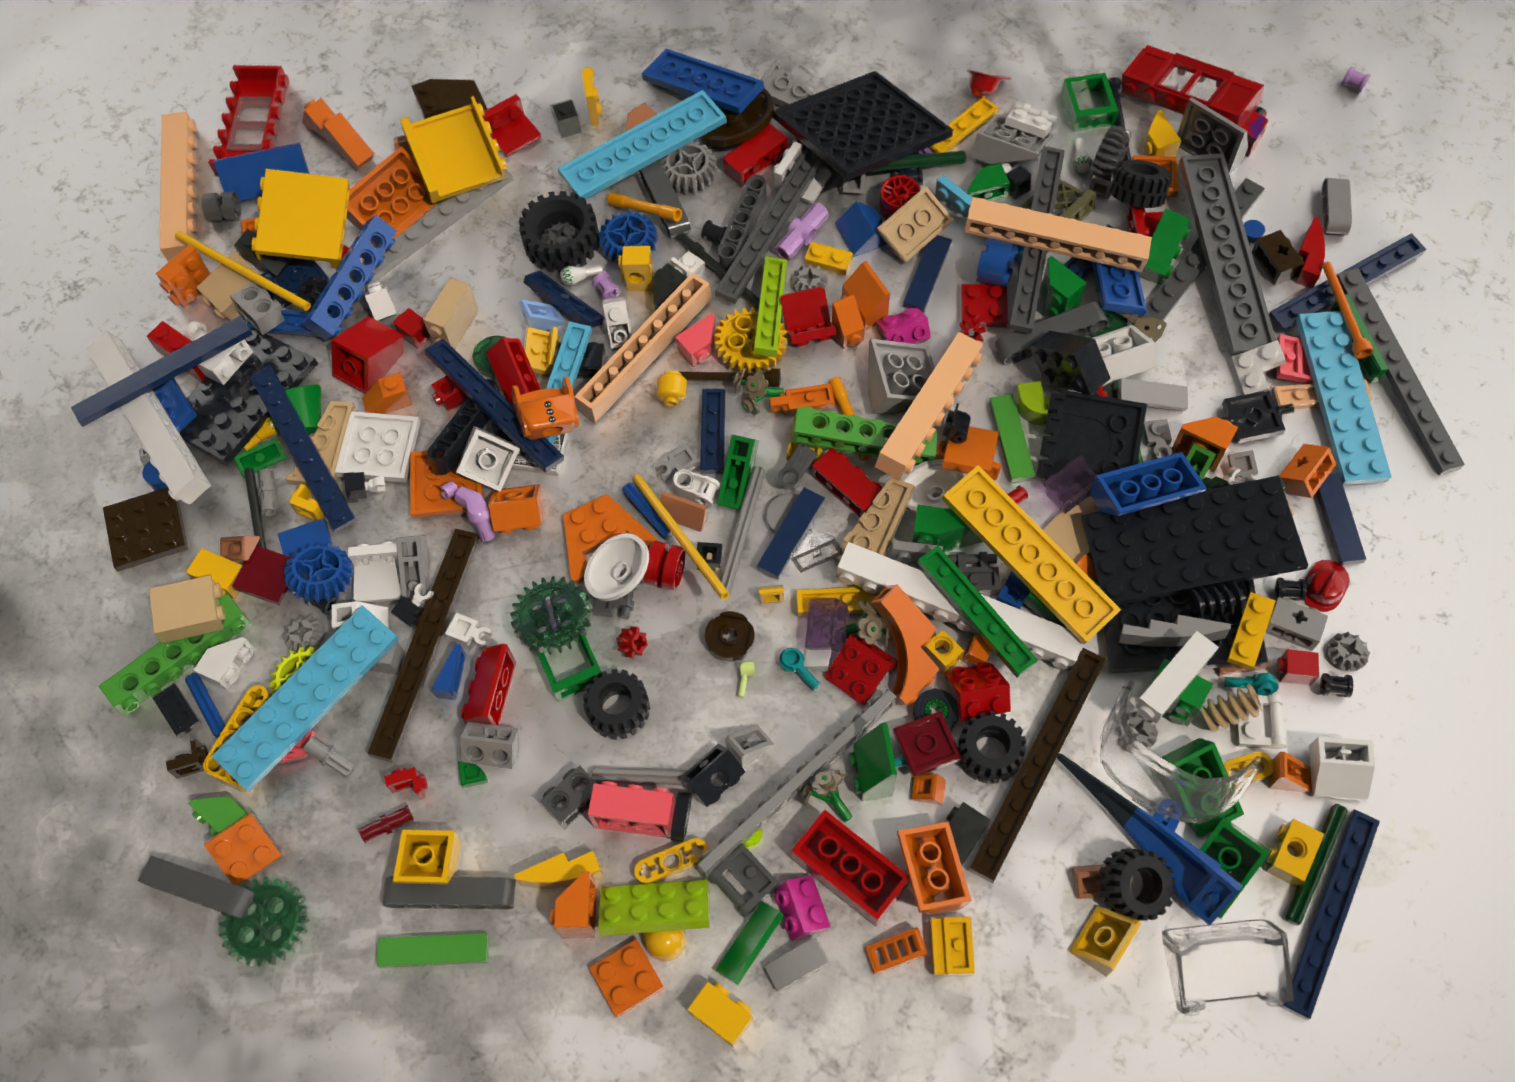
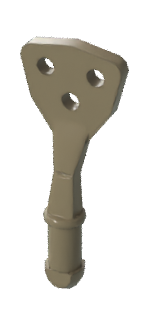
[1115,312,1167,342]

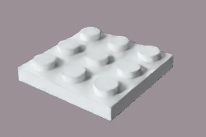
[335,411,421,483]

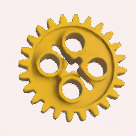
[714,307,788,373]

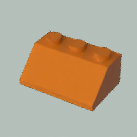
[897,821,972,914]

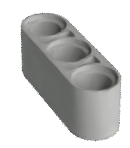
[1321,178,1352,235]

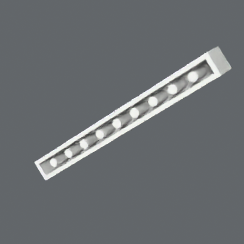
[86,330,211,505]
[835,542,1082,670]

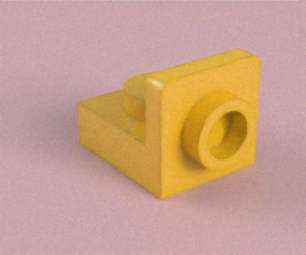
[289,484,325,521]

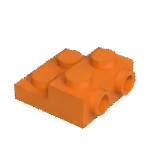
[156,244,211,308]

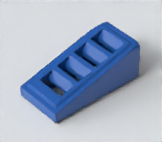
[432,644,466,700]

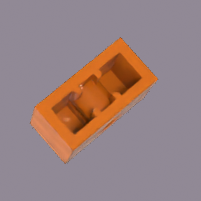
[1279,443,1336,498]

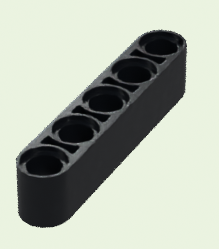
[427,379,500,475]

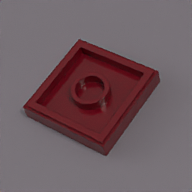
[232,545,291,606]
[893,711,962,778]

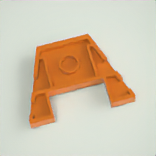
[563,494,658,585]

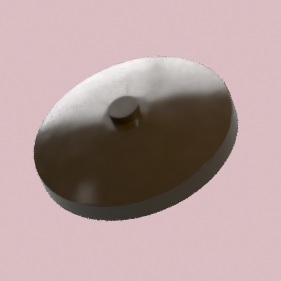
[698,88,774,147]

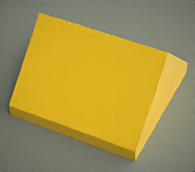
[1070,906,1142,977]

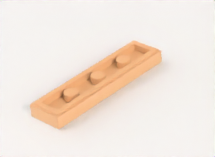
[1272,379,1372,409]

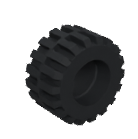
[1110,160,1172,208]
[583,669,650,740]
[958,711,1026,784]
[1097,849,1176,921]

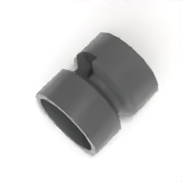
[201,191,242,222]

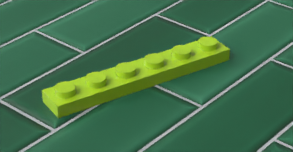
[753,256,787,358]

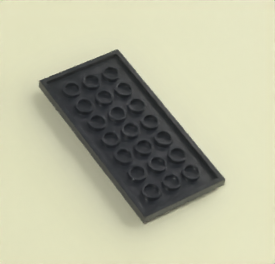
[1081,475,1308,606]

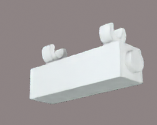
[1135,631,1219,723]

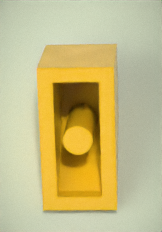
[1144,110,1181,157]

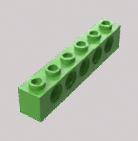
[791,407,938,465]
[99,594,251,716]

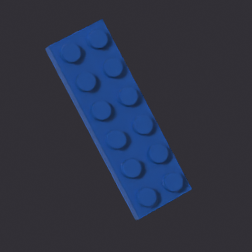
[641,49,765,114]

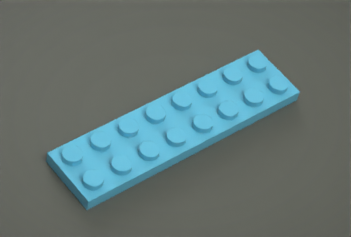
[558,90,727,199]
[1296,311,1392,485]
[212,605,399,792]

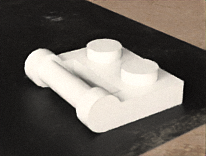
[1234,694,1287,749]

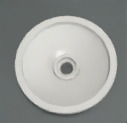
[901,459,968,514]
[584,533,649,601]

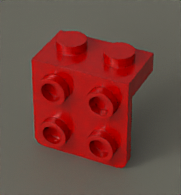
[780,286,837,346]
[945,662,1011,721]

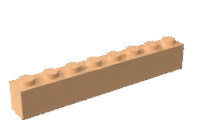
[160,111,197,262]
[964,197,1152,272]
[574,273,711,423]
[875,332,983,480]

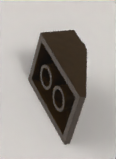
[411,79,487,119]

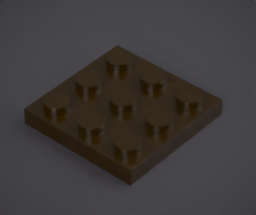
[103,487,189,572]

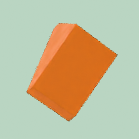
[1269,751,1312,793]

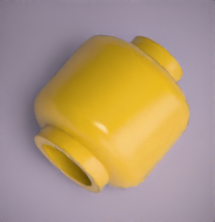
[657,371,687,407]

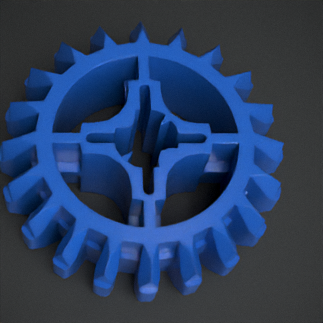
[598,210,658,265]
[284,542,353,603]

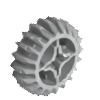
[660,141,717,194]

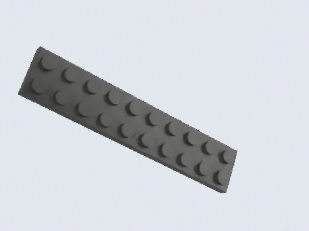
[1179,153,1276,356]

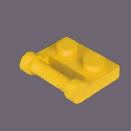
[582,67,602,126]

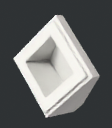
[804,643,833,673]

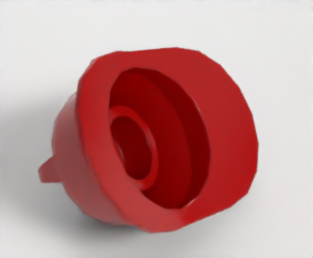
[967,70,1011,98]
[1304,560,1350,612]

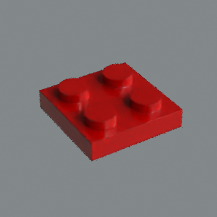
[961,284,1008,327]

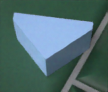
[519,300,564,331]

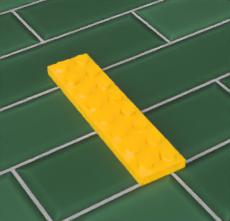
[941,465,1121,644]

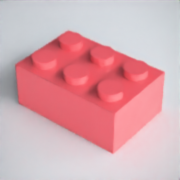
[588,781,676,838]

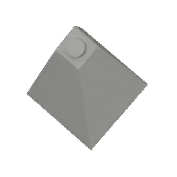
[1177,97,1248,174]
[970,114,1054,164]
[868,339,935,414]

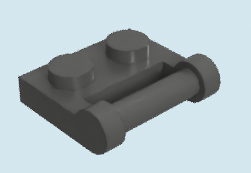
[707,844,779,918]

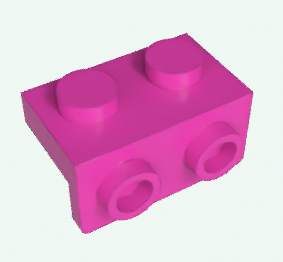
[876,308,931,344]
[774,875,831,941]

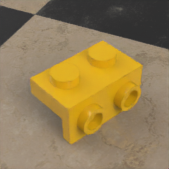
[524,326,560,376]

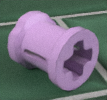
[1341,66,1371,93]
[592,272,621,299]

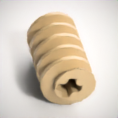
[1201,684,1262,732]

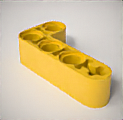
[203,685,272,792]

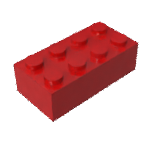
[791,809,910,926]

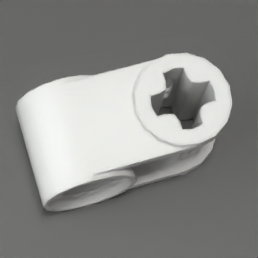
[673,469,721,508]

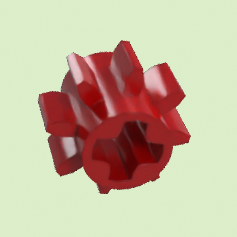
[957,317,986,342]
[616,626,648,658]

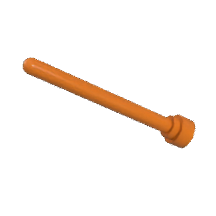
[1322,262,1374,359]

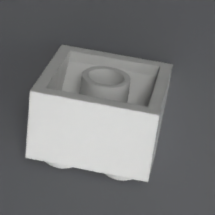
[456,426,520,492]

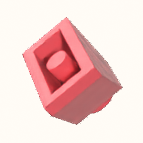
[675,313,716,367]

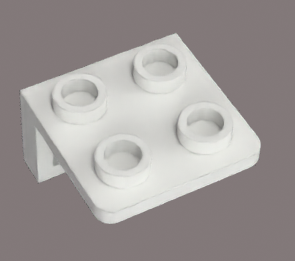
[772,141,831,203]
[348,542,402,603]

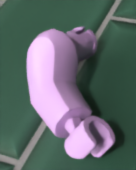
[440,481,495,541]

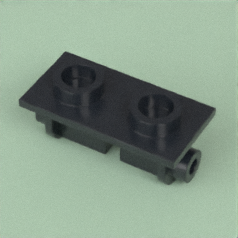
[942,403,971,446]

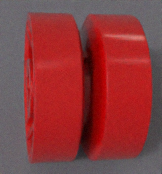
[879,175,921,220]
[644,541,686,591]

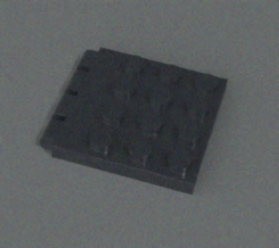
[1036,389,1147,491]

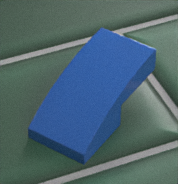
[996,571,1030,609]

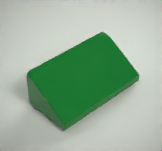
[234,437,288,478]

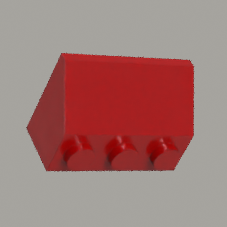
[461,643,516,726]

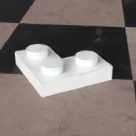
[1232,340,1287,395]

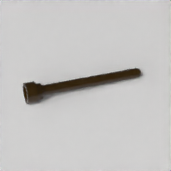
[680,368,781,387]

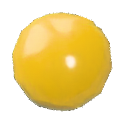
[644,930,686,962]

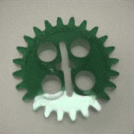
[510,576,593,655]
[218,877,310,968]

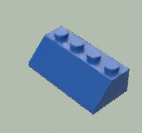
[1090,452,1207,516]

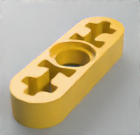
[634,838,708,884]

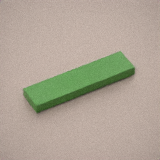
[989,394,1035,483]
[377,933,489,968]

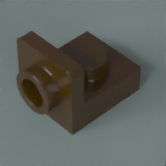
[166,739,209,779]

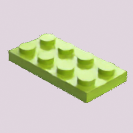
[598,879,710,936]

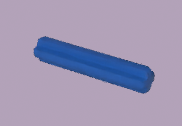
[622,483,672,539]
[185,673,226,738]

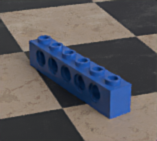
[302,215,397,340]

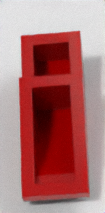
[1296,217,1325,289]

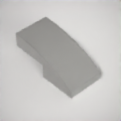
[764,938,830,992]

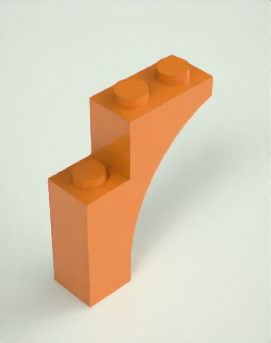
[302,98,374,171]
[871,584,940,705]

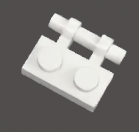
[1004,103,1057,138]

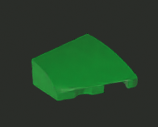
[285,385,321,434]

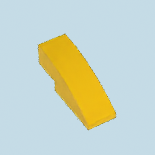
[514,851,604,888]

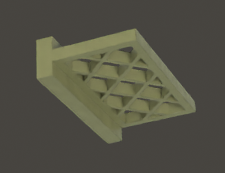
[1020,179,1096,254]

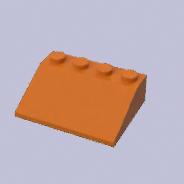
[347,146,441,239]

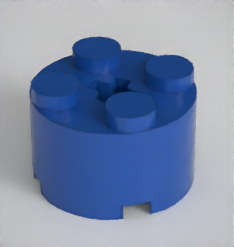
[976,238,1019,288]

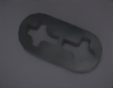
[670,791,692,842]

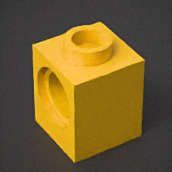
[924,630,964,675]

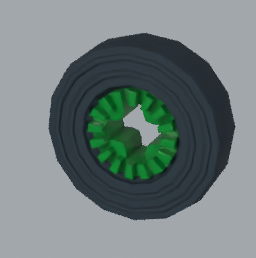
[913,689,959,730]

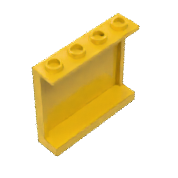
[400,96,507,203]
[252,169,350,269]

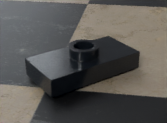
[152,683,202,739]

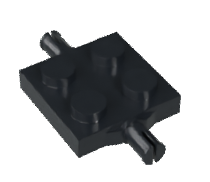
[1220,390,1295,444]

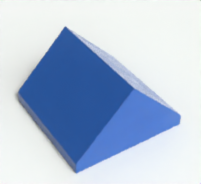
[835,202,888,258]

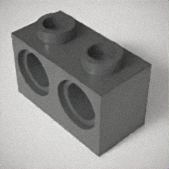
[540,766,597,830]

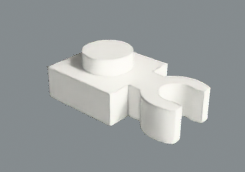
[445,613,494,648]

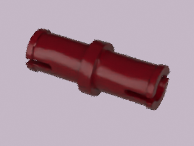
[358,805,414,844]

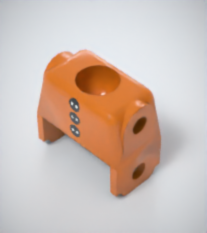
[511,376,579,440]

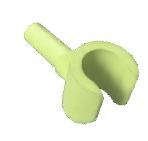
[738,662,755,697]

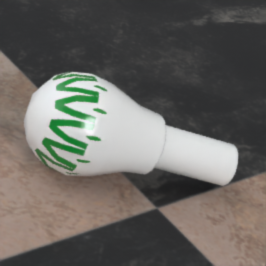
[1073,138,1093,173]
[560,265,603,286]

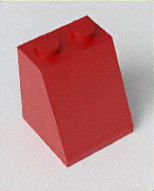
[331,316,404,394]

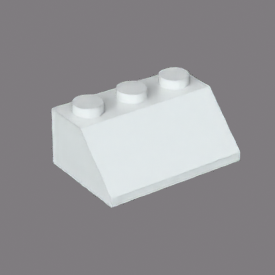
[1093,325,1156,386]

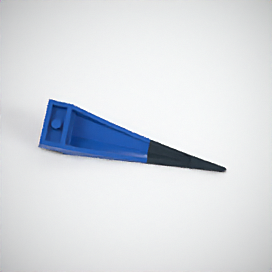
[1057,753,1243,926]

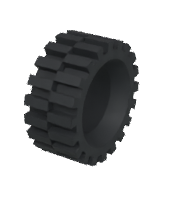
[519,191,600,273]

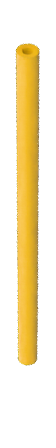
[175,231,311,311]
[632,474,730,600]

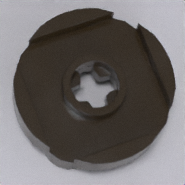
[705,611,755,662]

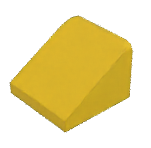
[759,585,784,604]

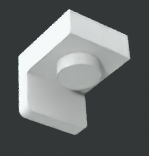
[670,251,705,277]

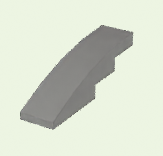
[1119,615,1231,647]

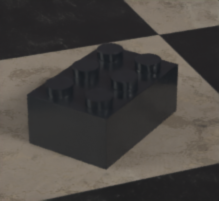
[1029,330,1111,395]

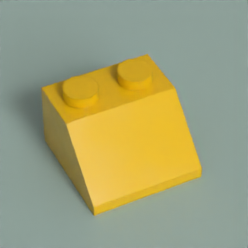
[393,829,462,884]

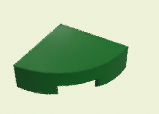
[458,761,489,788]

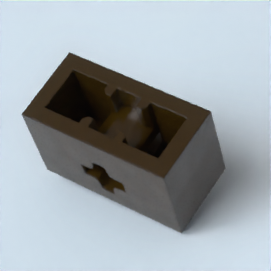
[1251,230,1305,285]

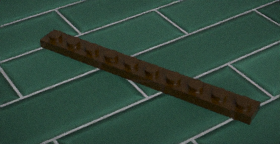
[367,528,480,763]
[969,648,1106,883]

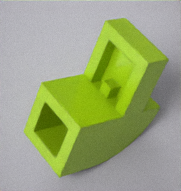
[1015,381,1056,425]

